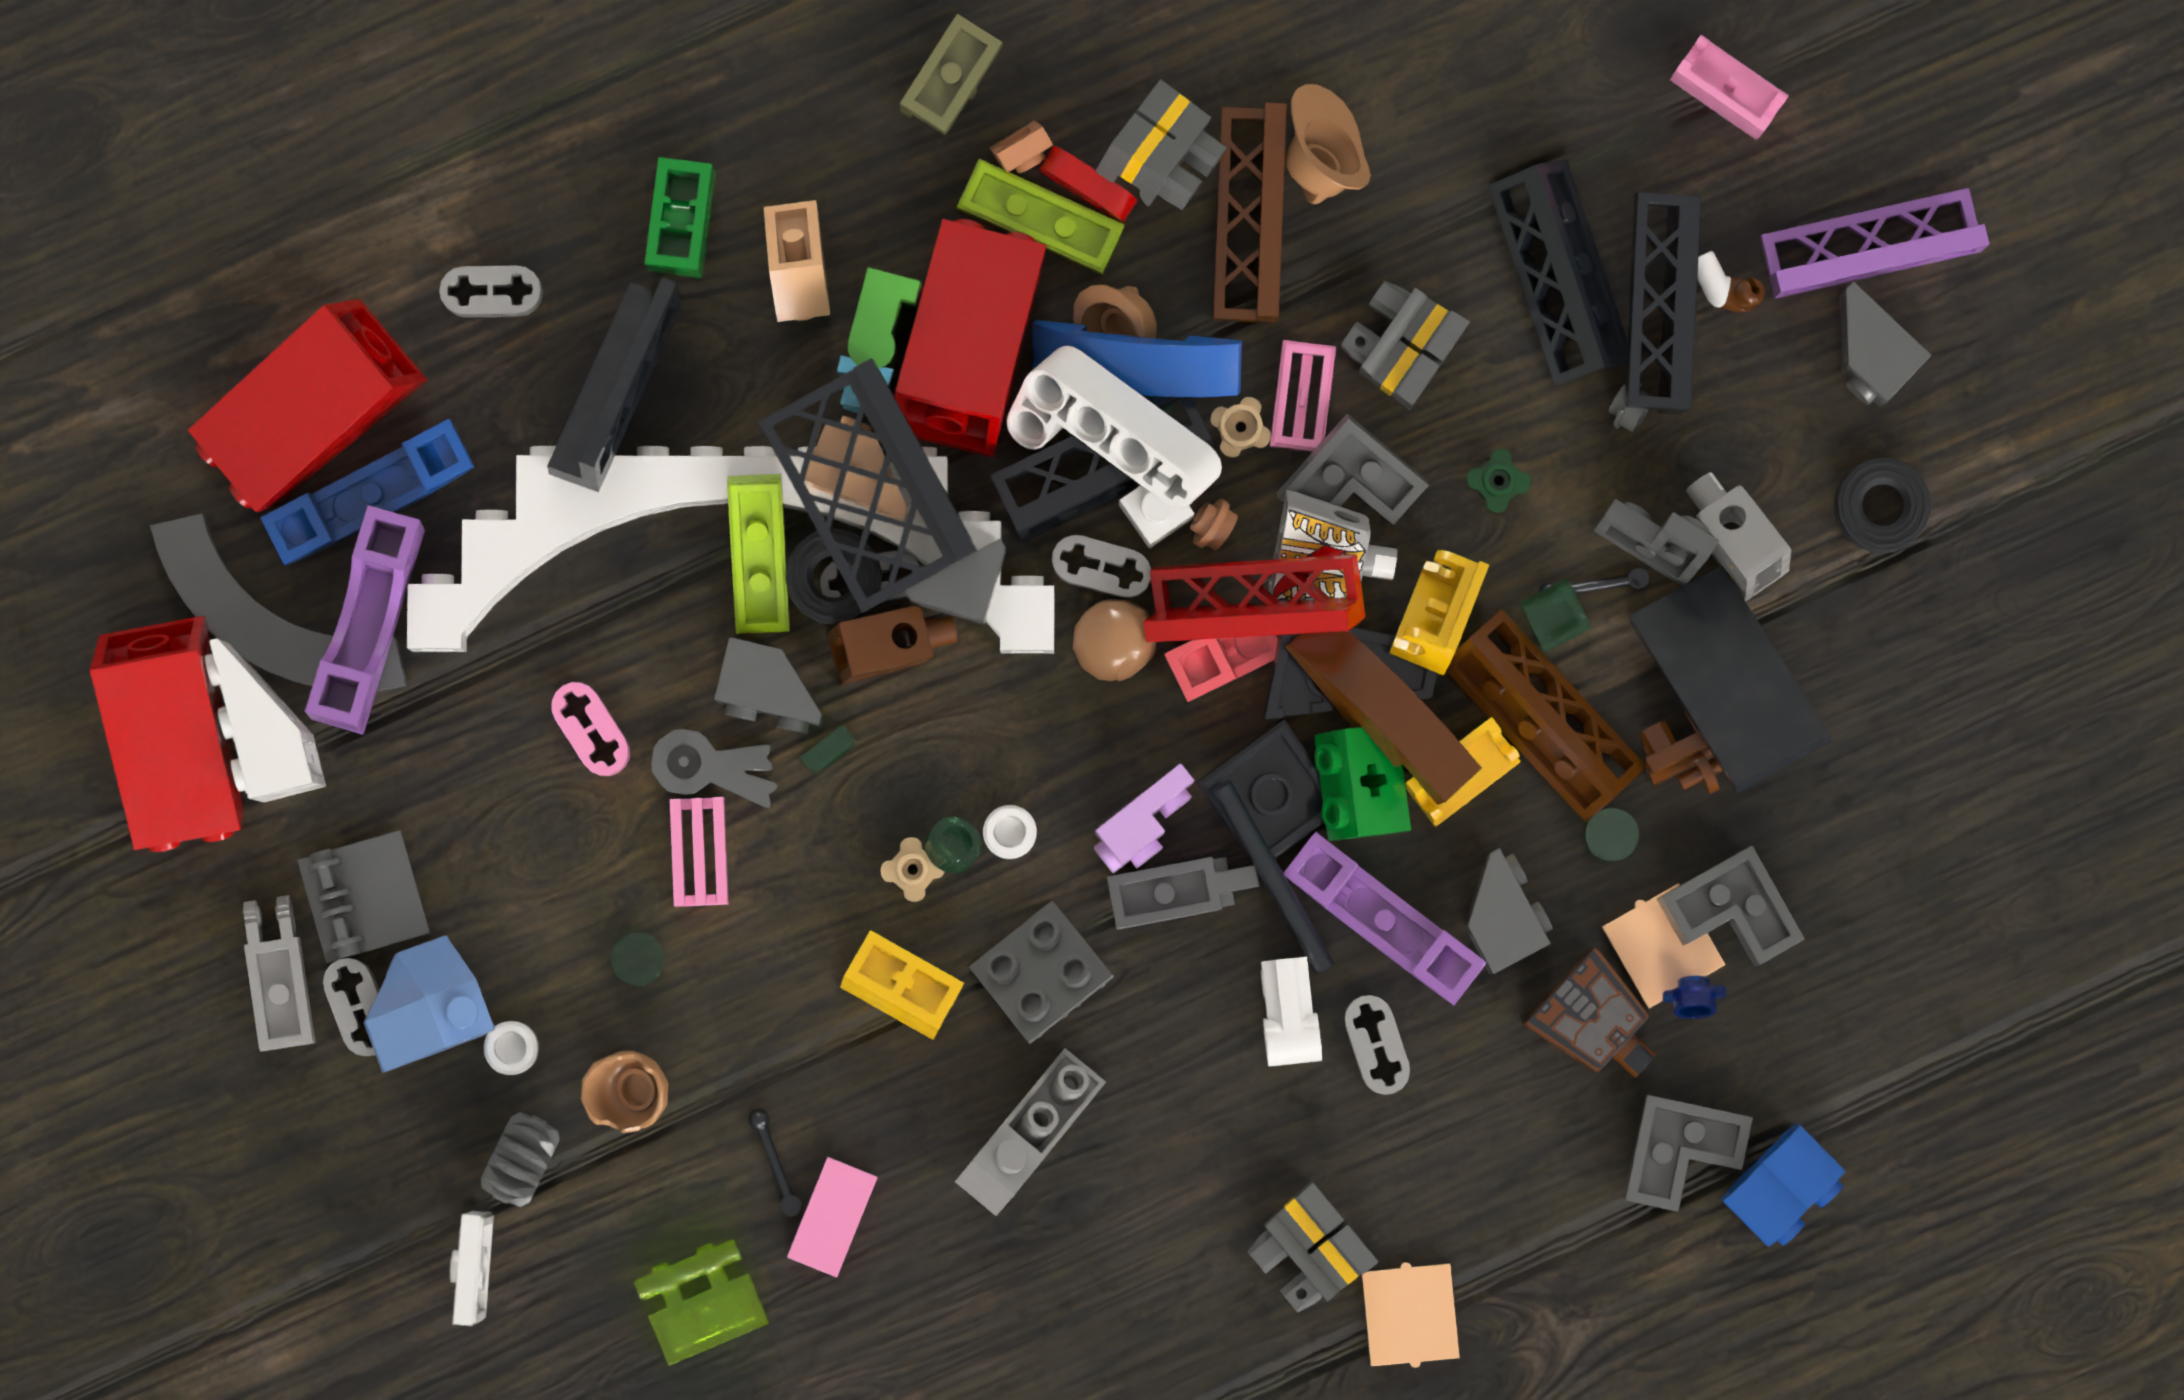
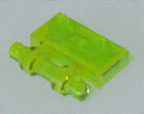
[634,1239,770,1366]

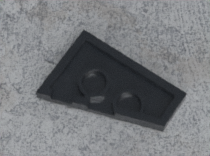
[1262,628,1437,720]

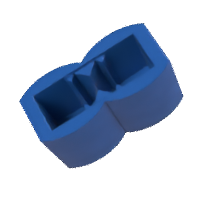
[1719,1123,1846,1247]

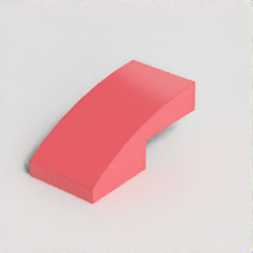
[1164,635,1279,702]

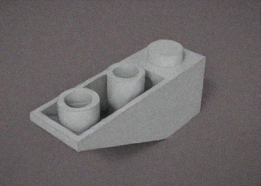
[955,1048,1106,1216]

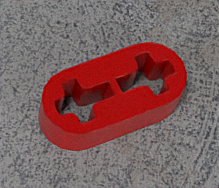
[1038,146,1138,223]

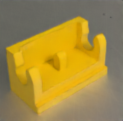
[1389,550,1489,676]
[1405,717,1521,827]
[840,930,964,1040]

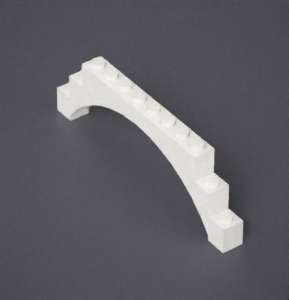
[407,446,1054,654]

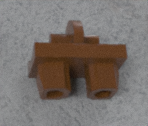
[1640,712,1722,795]

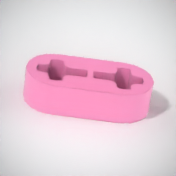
[552,682,630,776]

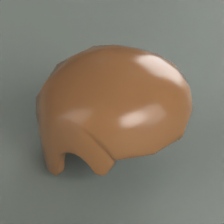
[1072,599,1156,682]
[580,1050,669,1133]

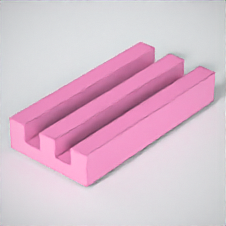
[1270,340,1336,452]
[670,797,729,907]

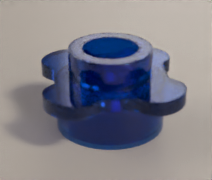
[1662,976,1727,1019]

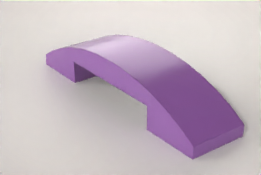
[1284,832,1487,1006]

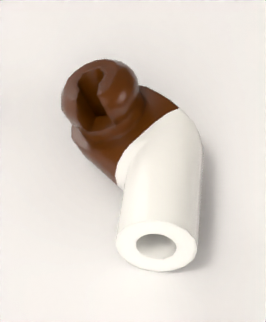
[1697,251,1765,313]

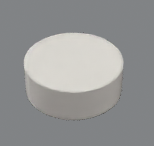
[983,805,1037,859]
[484,1021,539,1075]

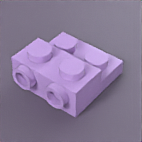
[1093,763,1194,874]

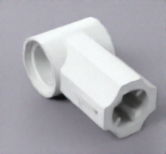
[1261,957,1322,1067]

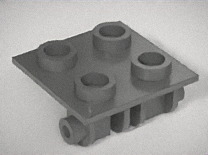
[297,830,430,963]
[969,900,1114,1044]

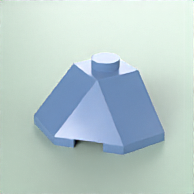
[364,935,495,1073]

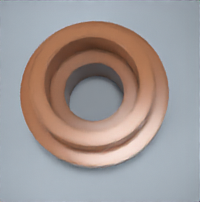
[1190,499,1238,551]

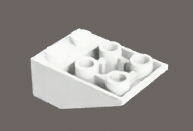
[205,638,326,802]

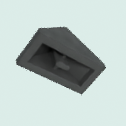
[905,538,1006,625]

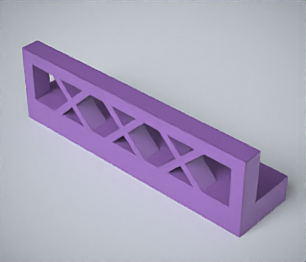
[1760,188,1990,299]

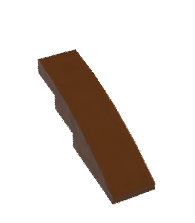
[1285,631,1482,805]

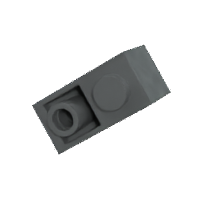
[714,637,824,734]
[1465,848,1553,974]

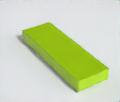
[957,159,1125,275]
[727,474,790,634]

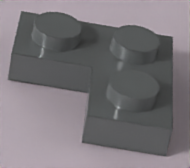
[1277,414,1429,525]
[1594,499,1719,587]
[1657,846,1805,967]
[1624,1094,1753,1212]

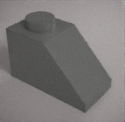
[1839,282,1932,407]

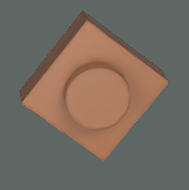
[989,120,1053,173]

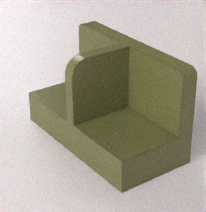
[900,14,1003,135]

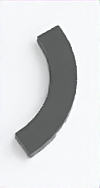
[150,514,408,692]

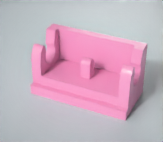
[1670,35,1789,140]

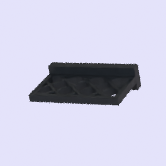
[758,358,978,613]

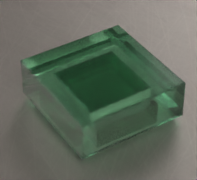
[1519,578,1591,653]
[801,725,856,775]

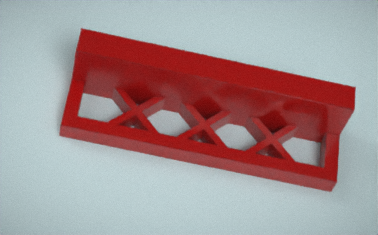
[1143,554,1366,643]

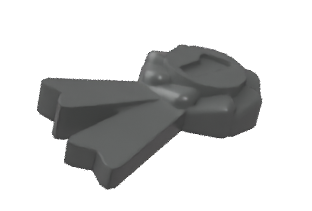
[651,729,778,808]

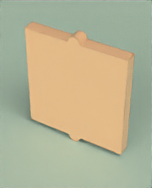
[1602,883,1725,1009]
[1362,1262,1460,1368]

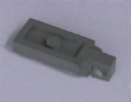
[1107,857,1260,930]

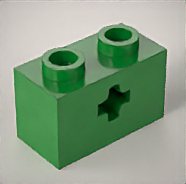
[645,157,716,278]
[1314,727,1411,841]

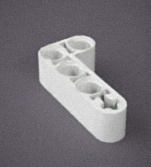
[1007,346,1222,508]

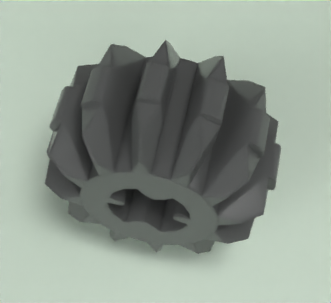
[480,1112,560,1207]

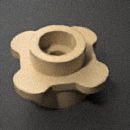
[1211,397,1271,458]
[881,837,945,902]

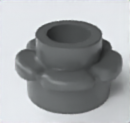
[1608,382,1653,433]

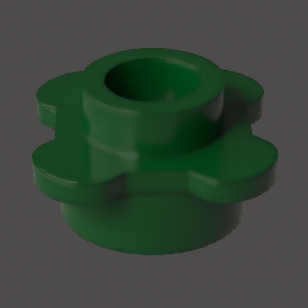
[1467,449,1531,513]

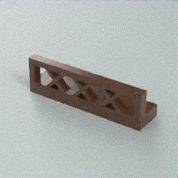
[1213,103,1287,323]
[1446,609,1646,823]

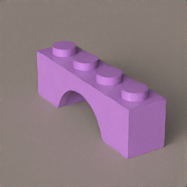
[305,505,425,734]

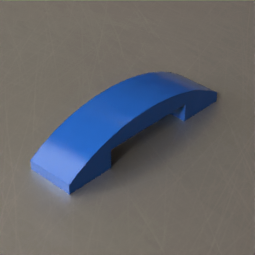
[1032,320,1242,397]
[260,419,475,566]

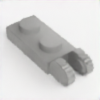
[243,895,316,1052]

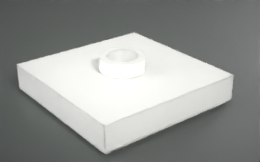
[450,1211,494,1325]

